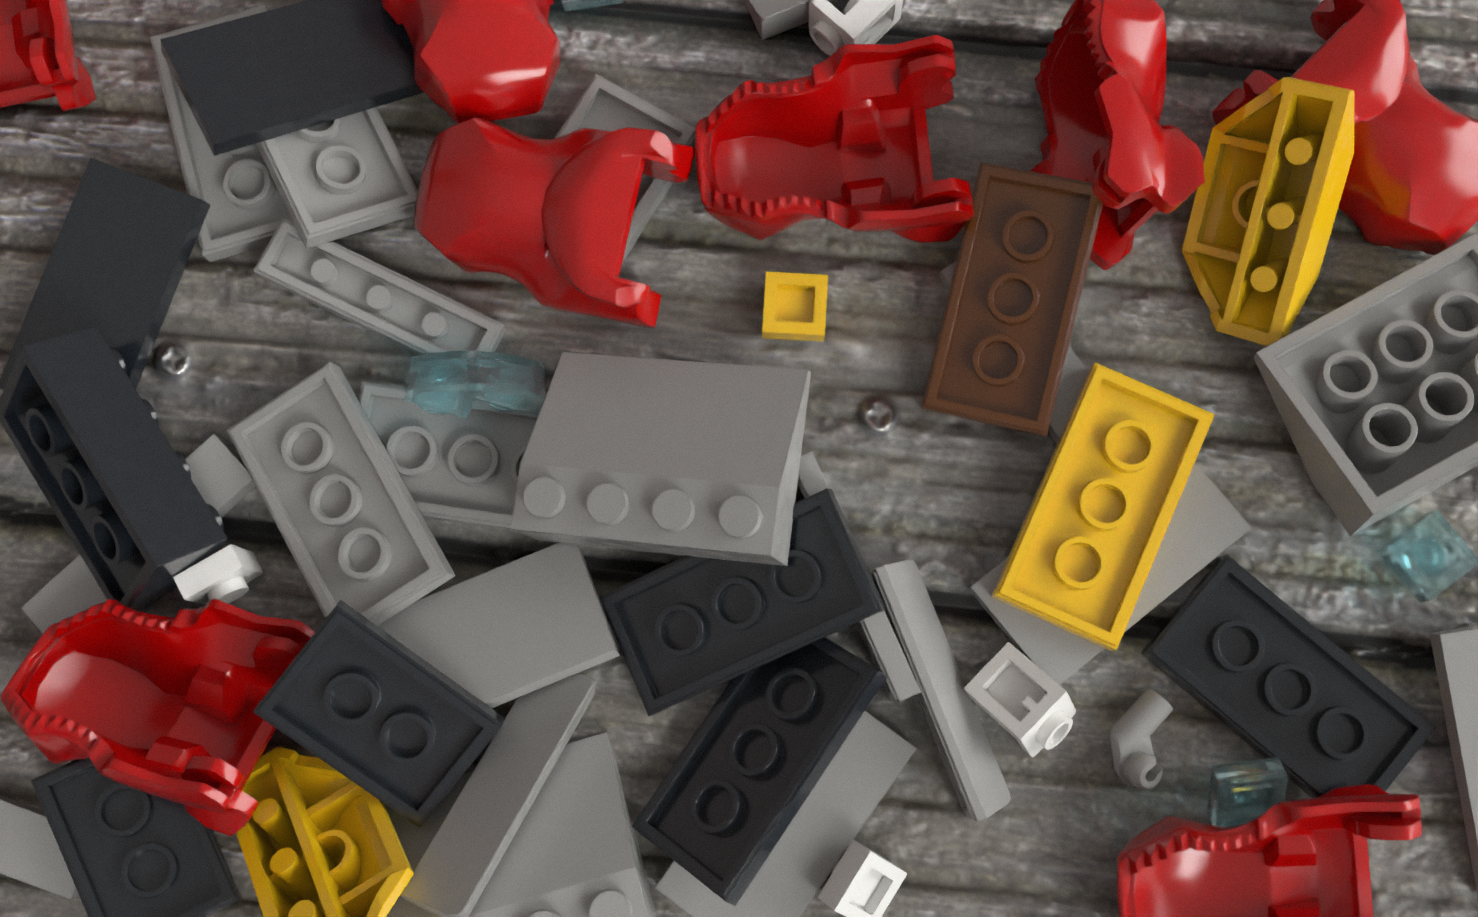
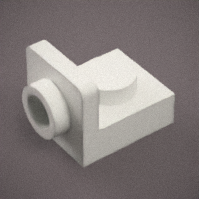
[809,0,903,56]
[963,642,1076,757]

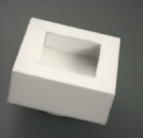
[173,544,264,604]
[817,839,907,917]

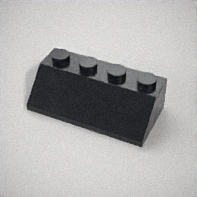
[0,326,228,612]

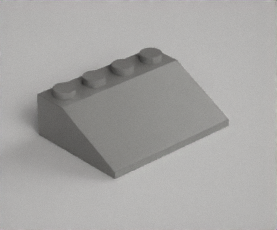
[1253,233,1478,536]
[510,352,811,566]
[384,732,658,917]

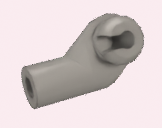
[1110,688,1173,790]

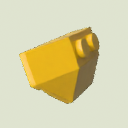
[1182,77,1354,346]
[236,746,414,917]

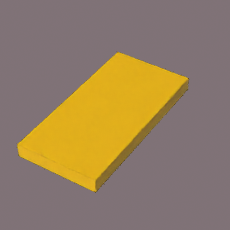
[991,362,1215,651]

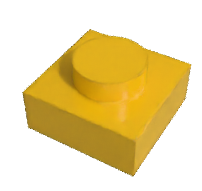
[762,271,828,342]

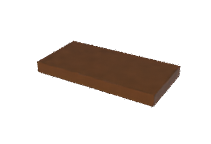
[921,162,1103,437]

